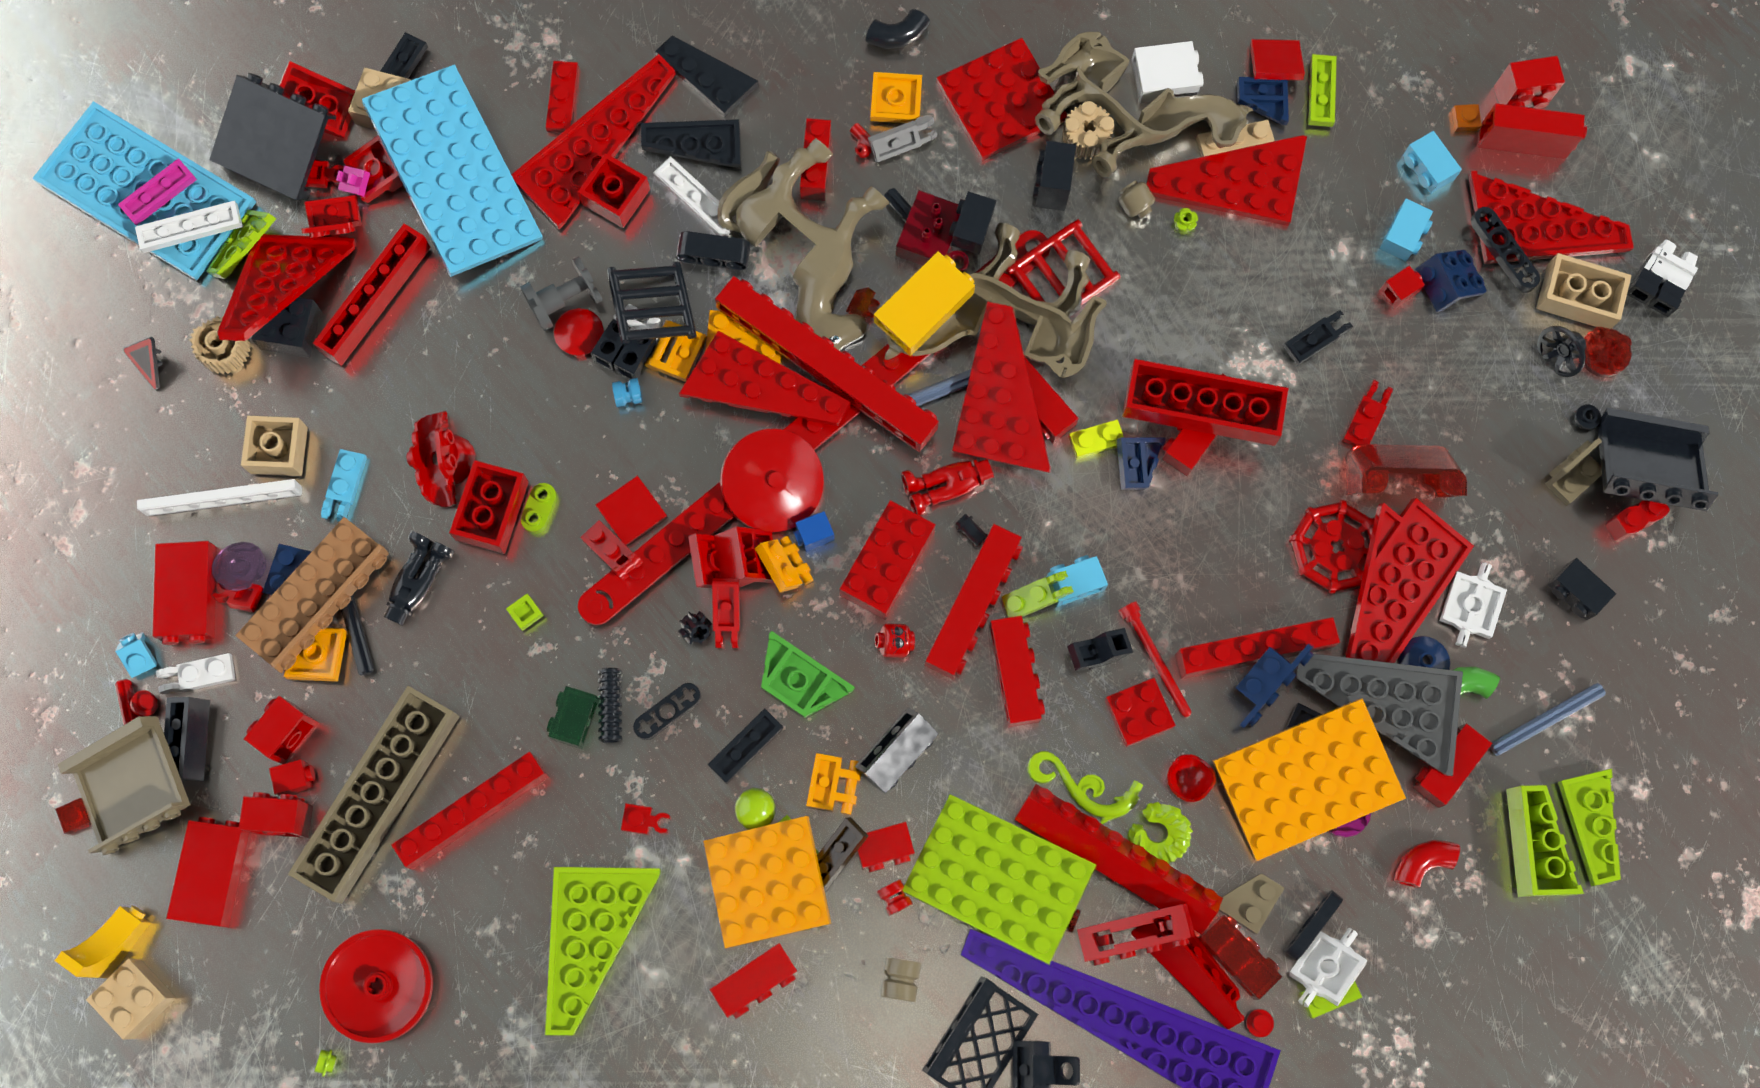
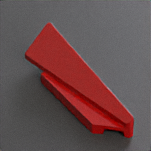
[1131,909,1245,1029]

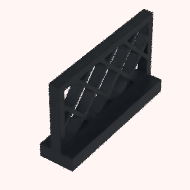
[922,976,1039,1088]

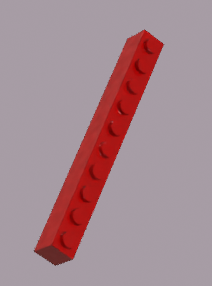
[715,276,939,453]

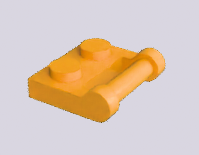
[645,320,707,382]

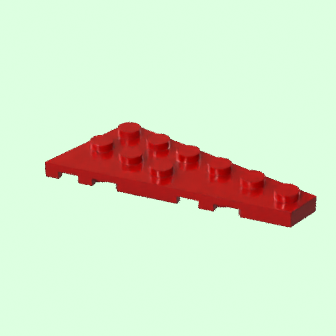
[679,331,851,426]

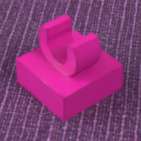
[336,165,370,197]

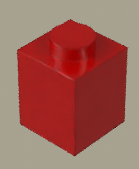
[1379,265,1425,310]
[269,759,315,796]

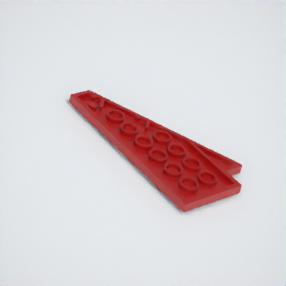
[1346,498,1474,663]

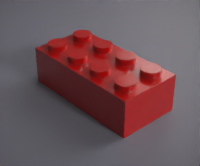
[839,500,936,620]

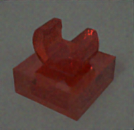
[846,287,880,319]

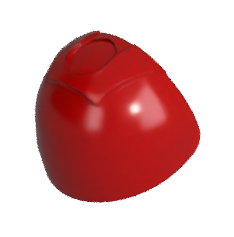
[1167,754,1216,802]

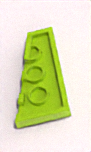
[1558,769,1621,887]

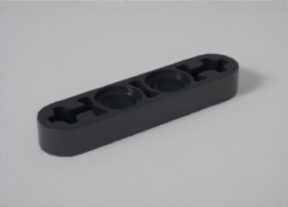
[1471,207,1540,293]

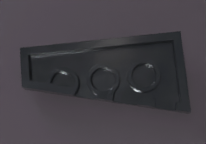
[655,35,759,117]
[641,119,741,169]

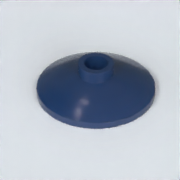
[1398,636,1450,670]

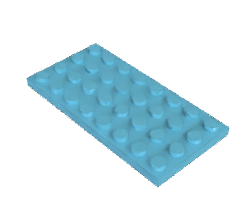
[362,64,543,277]
[32,101,256,281]

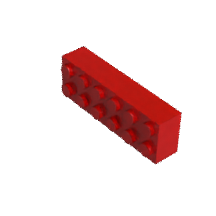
[1122,359,1289,446]

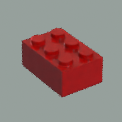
[449,460,529,554]

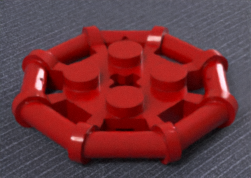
[1289,500,1375,594]

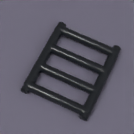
[607,262,697,345]

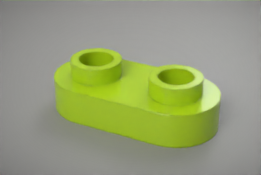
[521,483,557,534]

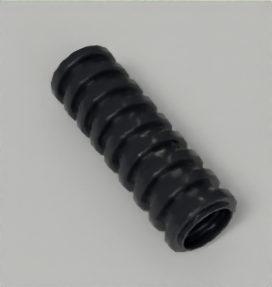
[598,668,622,743]

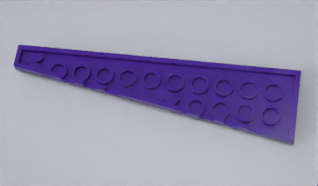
[961,929,1281,1088]

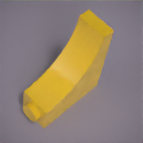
[54,905,151,978]

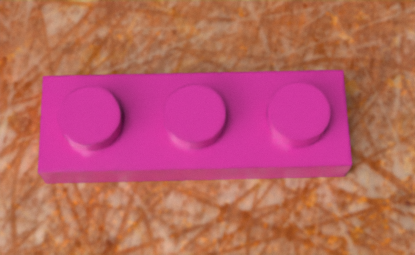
[118,158,197,226]

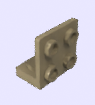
[1545,438,1602,506]

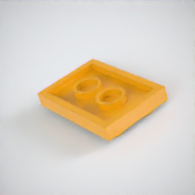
[705,310,782,364]

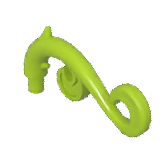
[1028,751,1143,824]

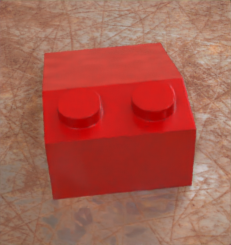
[279,61,355,138]

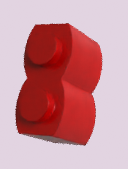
[1605,500,1670,541]

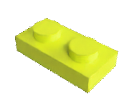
[1068,419,1124,460]

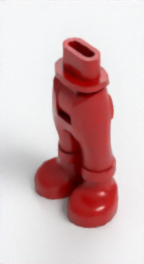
[901,459,994,516]

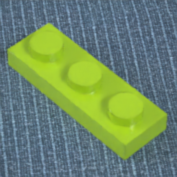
[1308,54,1337,127]

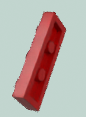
[546,61,579,133]

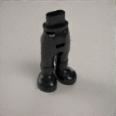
[384,531,455,626]

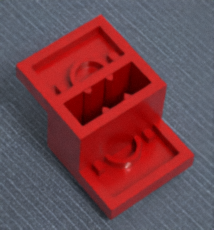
[688,526,774,588]

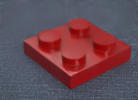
[1105,678,1176,747]

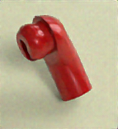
[850,123,872,158]

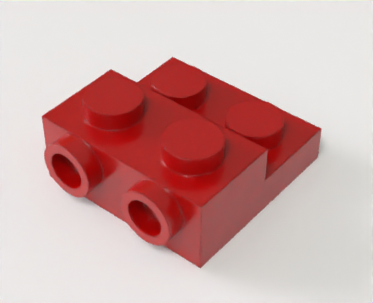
[343,135,403,203]

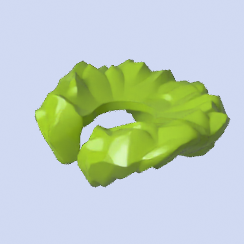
[1128,802,1193,863]

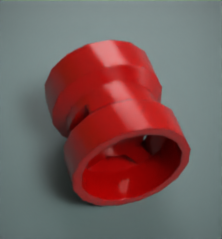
[877,879,913,916]

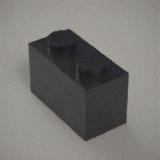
[949,191,997,255]
[1548,558,1617,620]

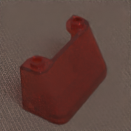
[1346,444,1467,498]

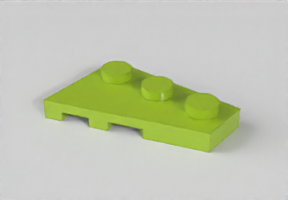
[206,210,276,279]

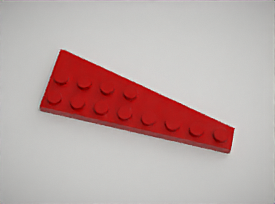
[511,54,676,229]

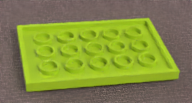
[903,794,1096,965]

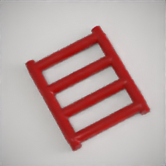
[1006,219,1121,305]

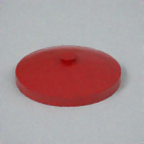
[720,429,824,532]
[319,929,433,1043]

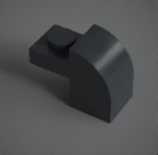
[1067,628,1134,671]

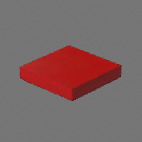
[1250,39,1305,80]
[595,475,668,546]

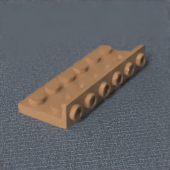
[235,517,389,673]

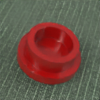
[130,690,158,717]
[1246,1009,1274,1037]

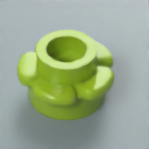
[1174,208,1198,232]
[314,1049,337,1077]

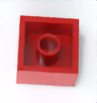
[1494,56,1565,109]
[578,153,650,228]
[244,696,319,764]
[239,792,313,838]

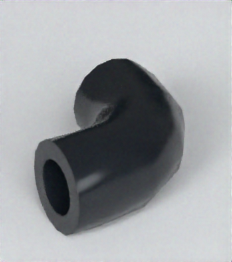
[865,9,930,49]

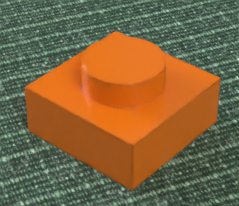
[1452,104,1482,132]

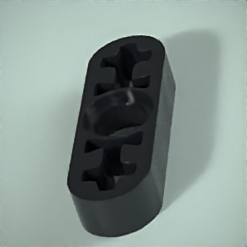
[633,683,701,740]
[1285,890,1343,960]

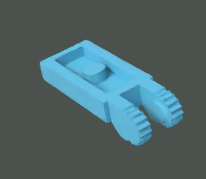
[321,449,367,522]

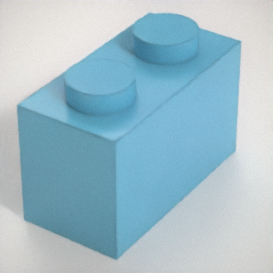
[1403,131,1462,194]
[1379,198,1433,261]
[1046,555,1108,607]

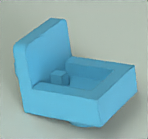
[115,632,157,678]

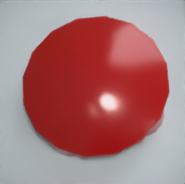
[554,308,604,358]

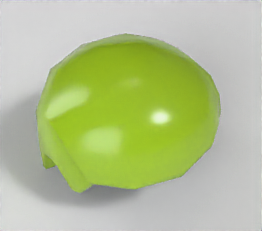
[735,787,775,829]

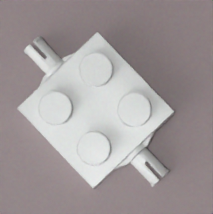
[1439,562,1507,648]
[1289,928,1367,1008]

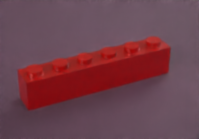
[313,223,431,366]
[924,524,1023,680]
[1175,617,1340,679]
[391,751,549,870]

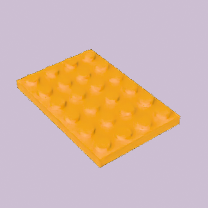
[1212,698,1406,861]

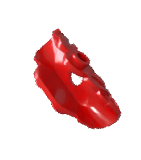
[406,411,476,507]

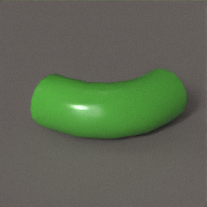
[1453,667,1500,699]

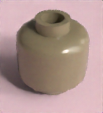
[1118,180,1155,219]

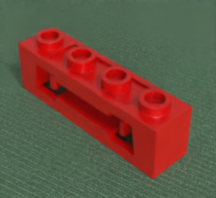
[1077,904,1195,966]

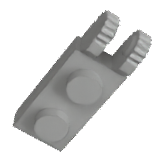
[868,115,937,162]

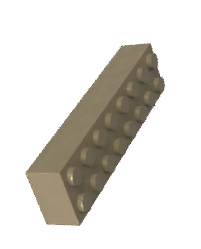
[288,686,460,904]

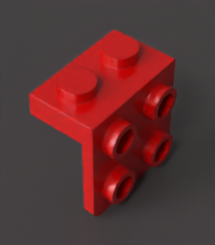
[301,195,362,238]

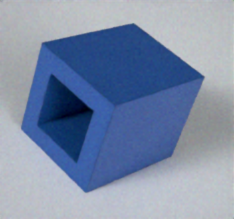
[793,511,835,552]

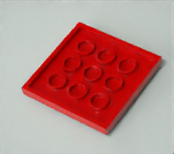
[936,38,1067,161]

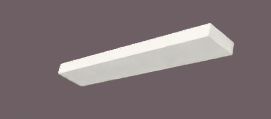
[137,479,302,516]

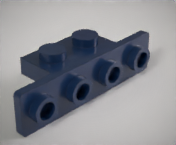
[1236,643,1314,728]

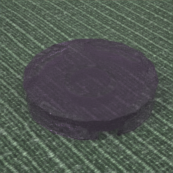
[212,542,266,591]

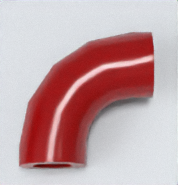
[1393,840,1460,888]

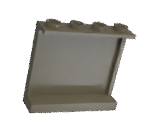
[57,716,190,855]

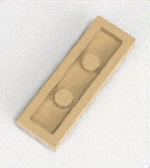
[1196,120,1275,157]

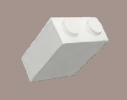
[1132,41,1203,103]

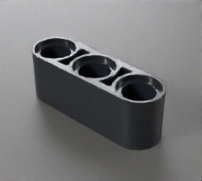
[676,231,751,270]

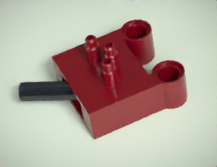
[884,188,969,273]

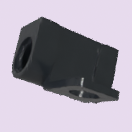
[1013,1041,1080,1088]

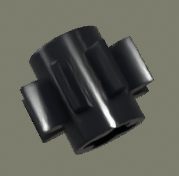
[678,611,712,645]

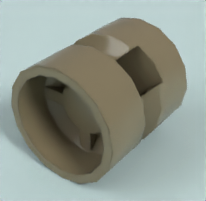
[881,958,921,1002]

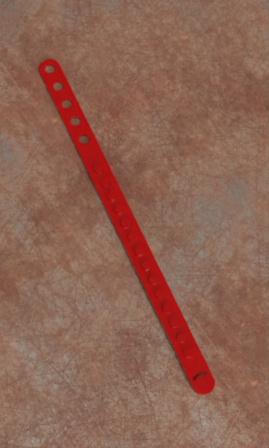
[578,230,1050,625]

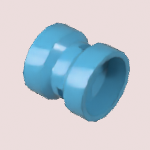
[612,378,642,407]

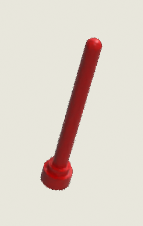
[1118,601,1191,717]

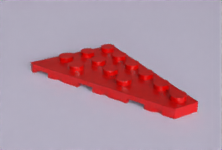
[1146,135,1307,226]
[1468,171,1634,264]
[217,234,356,341]
[952,301,1051,473]

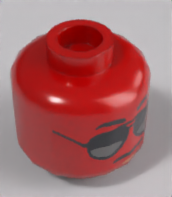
[875,624,915,658]

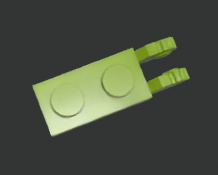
[1001,571,1074,618]

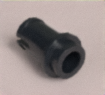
[955,514,988,547]

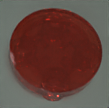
[1584,327,1632,378]

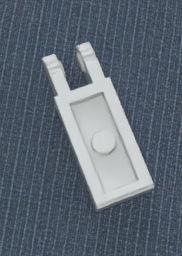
[156,653,236,694]

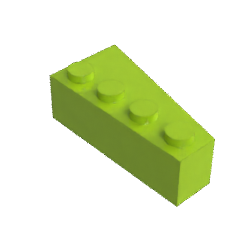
[1506,785,1584,897]

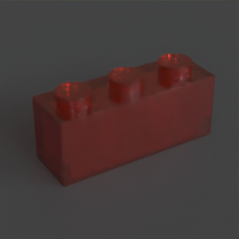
[1198,915,1282,1000]

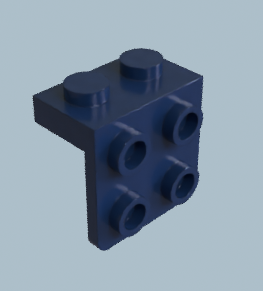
[1415,250,1487,312]

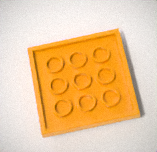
[703,816,831,948]

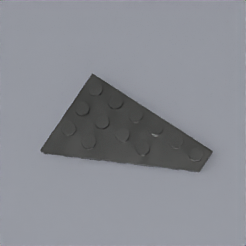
[1296,652,1463,776]

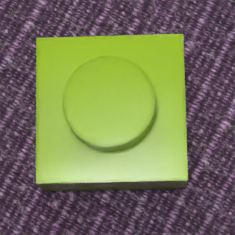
[506,593,544,631]

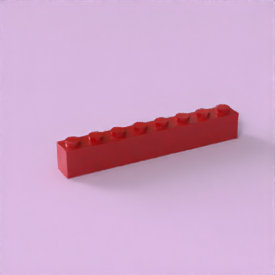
[1014,784,1223,935]

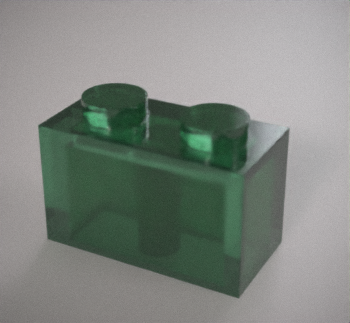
[547,686,599,749]

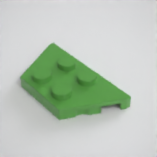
[761,631,855,718]

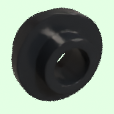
[1575,404,1601,430]

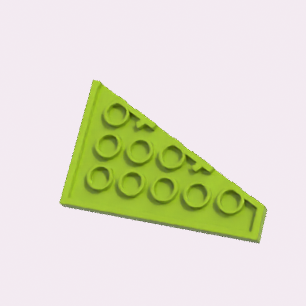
[545,867,661,1035]

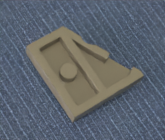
[1219,873,1285,934]

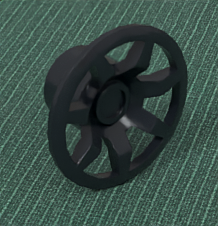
[1537,326,1586,377]

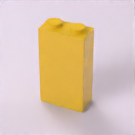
[874,251,975,356]

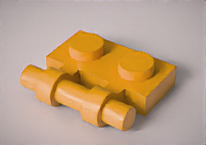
[755,536,814,593]
[806,753,861,815]

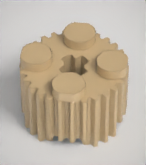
[1062,101,1114,159]
[189,316,250,374]

